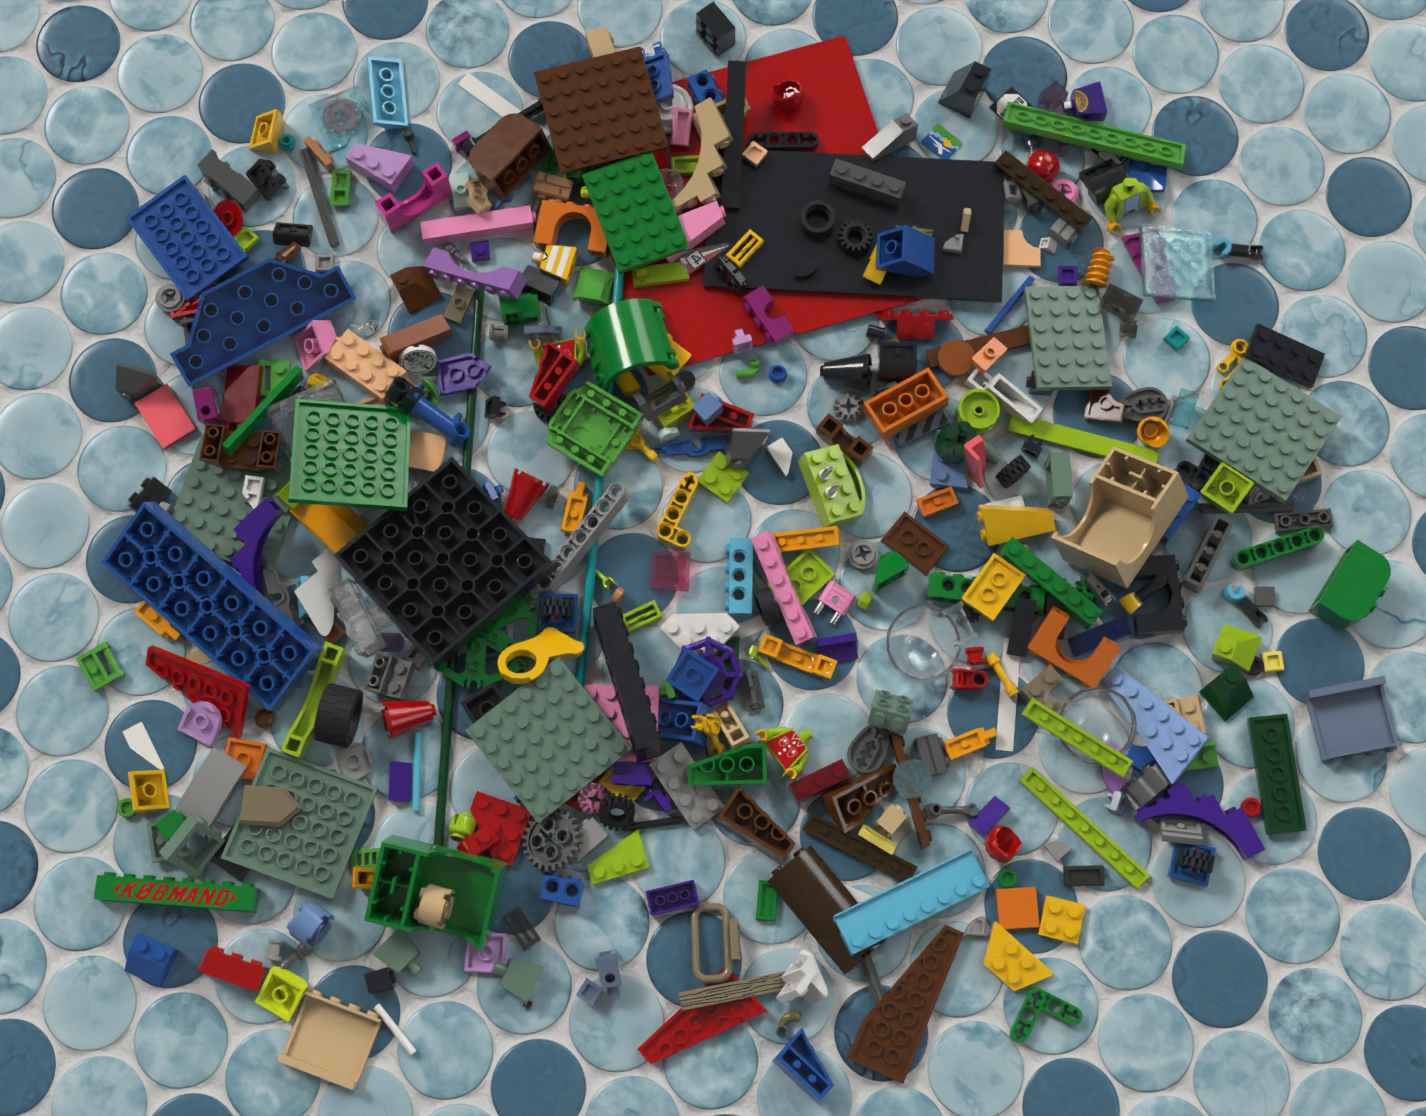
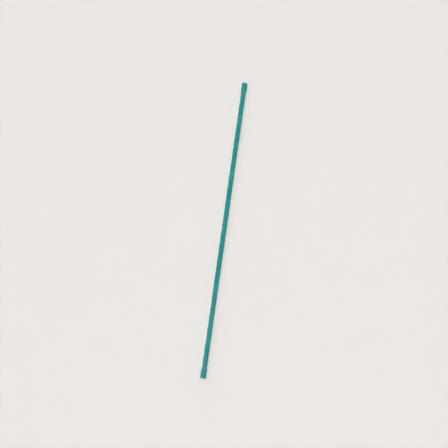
[576,267,624,688]

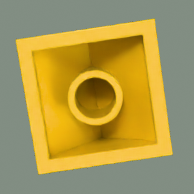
[249,109,285,155]
[128,770,170,814]

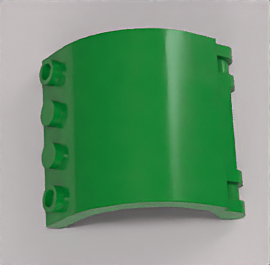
[583,299,679,392]

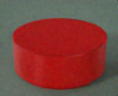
[1240,797,1261,818]

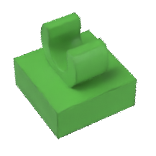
[659,680,681,700]

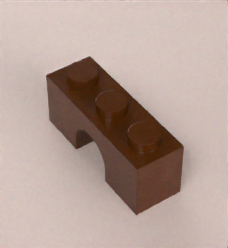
[816,413,874,468]

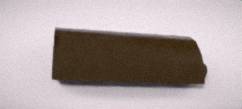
[768,845,888,975]

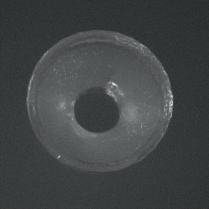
[659,169,683,200]

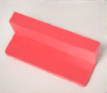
[963,435,987,489]

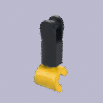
[1119,574,1169,615]

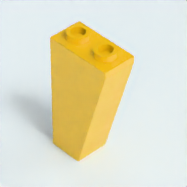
[977,505,1056,546]

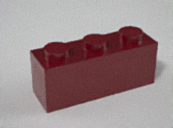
[788,759,851,805]

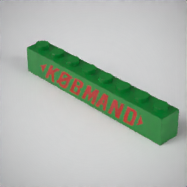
[94,872,260,913]

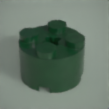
[935,421,977,464]

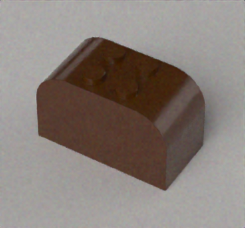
[469,113,552,201]

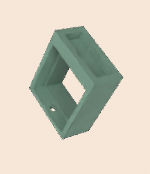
[1044,452,1073,509]
[159,814,226,878]

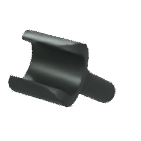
[402,127,417,154]

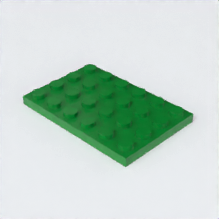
[582,151,690,274]

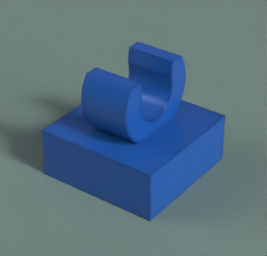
[482,481,504,502]

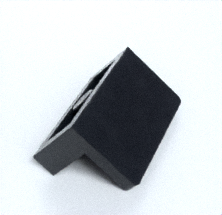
[521,265,561,306]

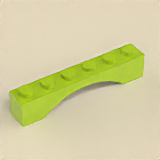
[280,642,347,760]

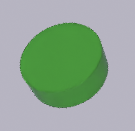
[117,798,137,818]

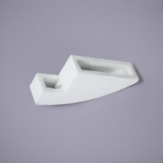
[963,368,1043,424]

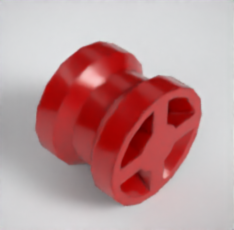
[965,647,985,666]

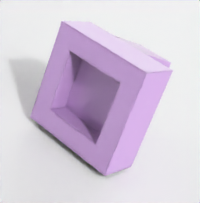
[732,329,753,354]

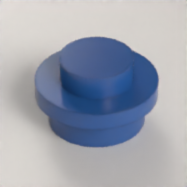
[768,365,787,384]

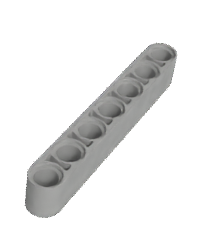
[536,483,630,593]

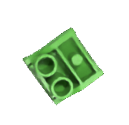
[572,267,615,307]

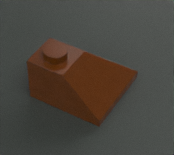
[390,266,443,314]

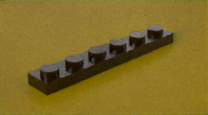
[993,150,1093,233]
[802,812,917,882]

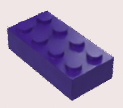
[645,880,700,917]

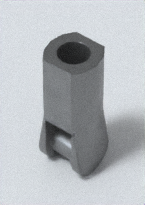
[1084,573,1116,608]

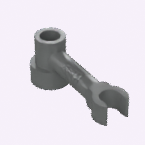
[923,803,977,820]

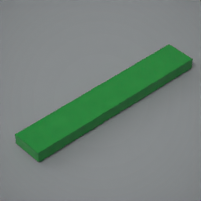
[222,366,304,457]

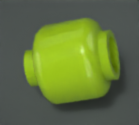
[448,812,476,843]

